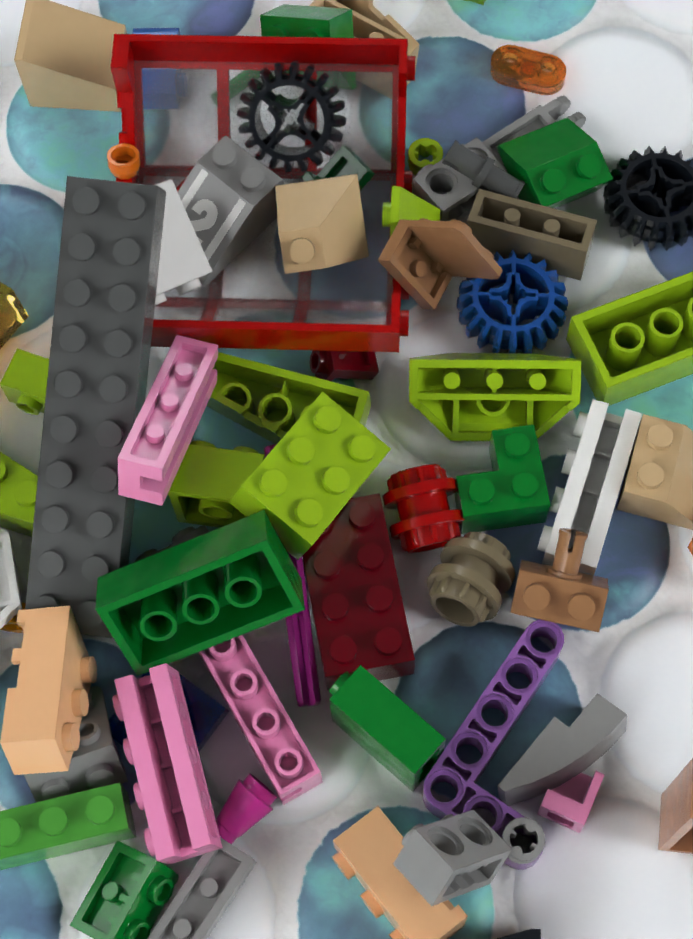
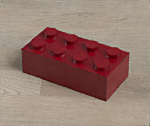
[302,493,415,691]

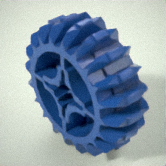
[456,250,568,353]

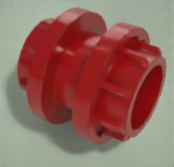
[382,464,464,553]

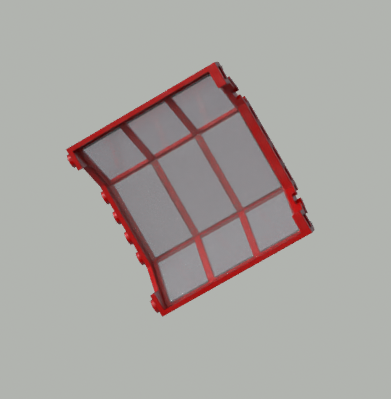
[110,34,416,352]

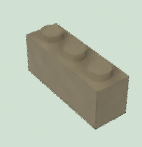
[467,189,597,281]

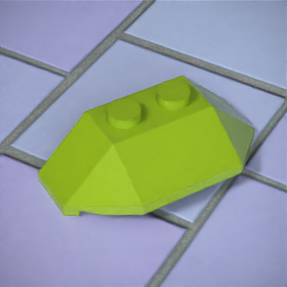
[409,353,582,441]

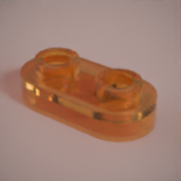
[490,45,566,95]

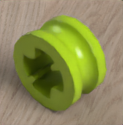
[408,138,443,176]

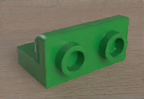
[70,840,179,939]

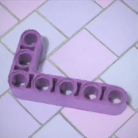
[423,619,564,870]

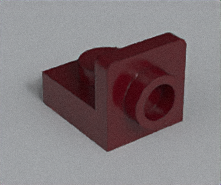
[310,350,379,381]

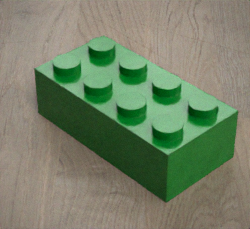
[95,510,305,676]

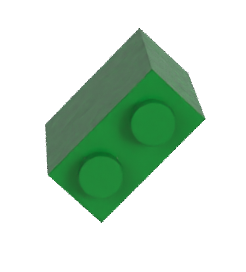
[329,665,446,792]

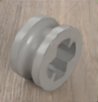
[501,817,545,864]

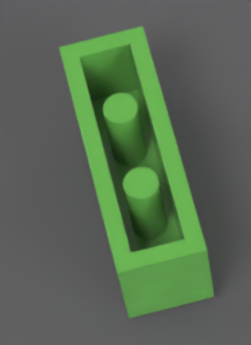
[0,782,136,870]

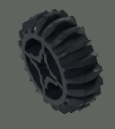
[237,61,347,172]
[603,146,693,251]

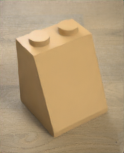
[14,0,127,112]

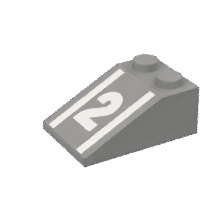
[178,135,284,287]

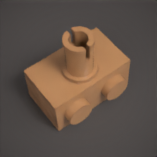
[510,528,609,632]

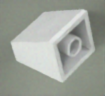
[155,179,213,306]

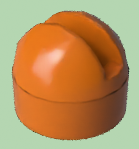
[107,143,140,180]

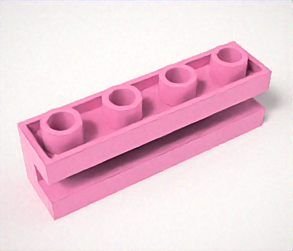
[118,335,218,506]
[198,635,323,805]
[112,663,223,864]

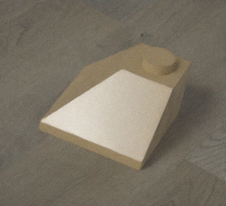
[275,174,369,274]

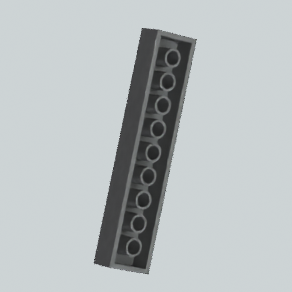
[25,176,166,638]

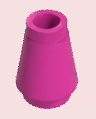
[216,773,277,844]

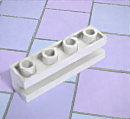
[537,399,642,575]

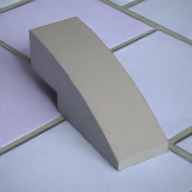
[497,693,627,806]

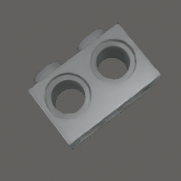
[413,137,506,221]
[393,810,512,906]

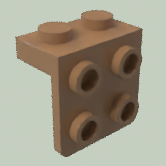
[378,218,503,310]

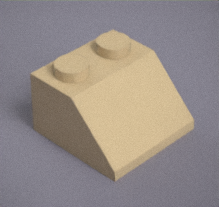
[617,414,693,530]

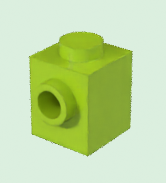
[0,348,49,415]

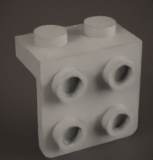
[23,686,128,802]

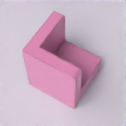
[537,771,605,833]

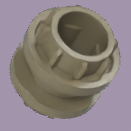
[427,532,515,627]

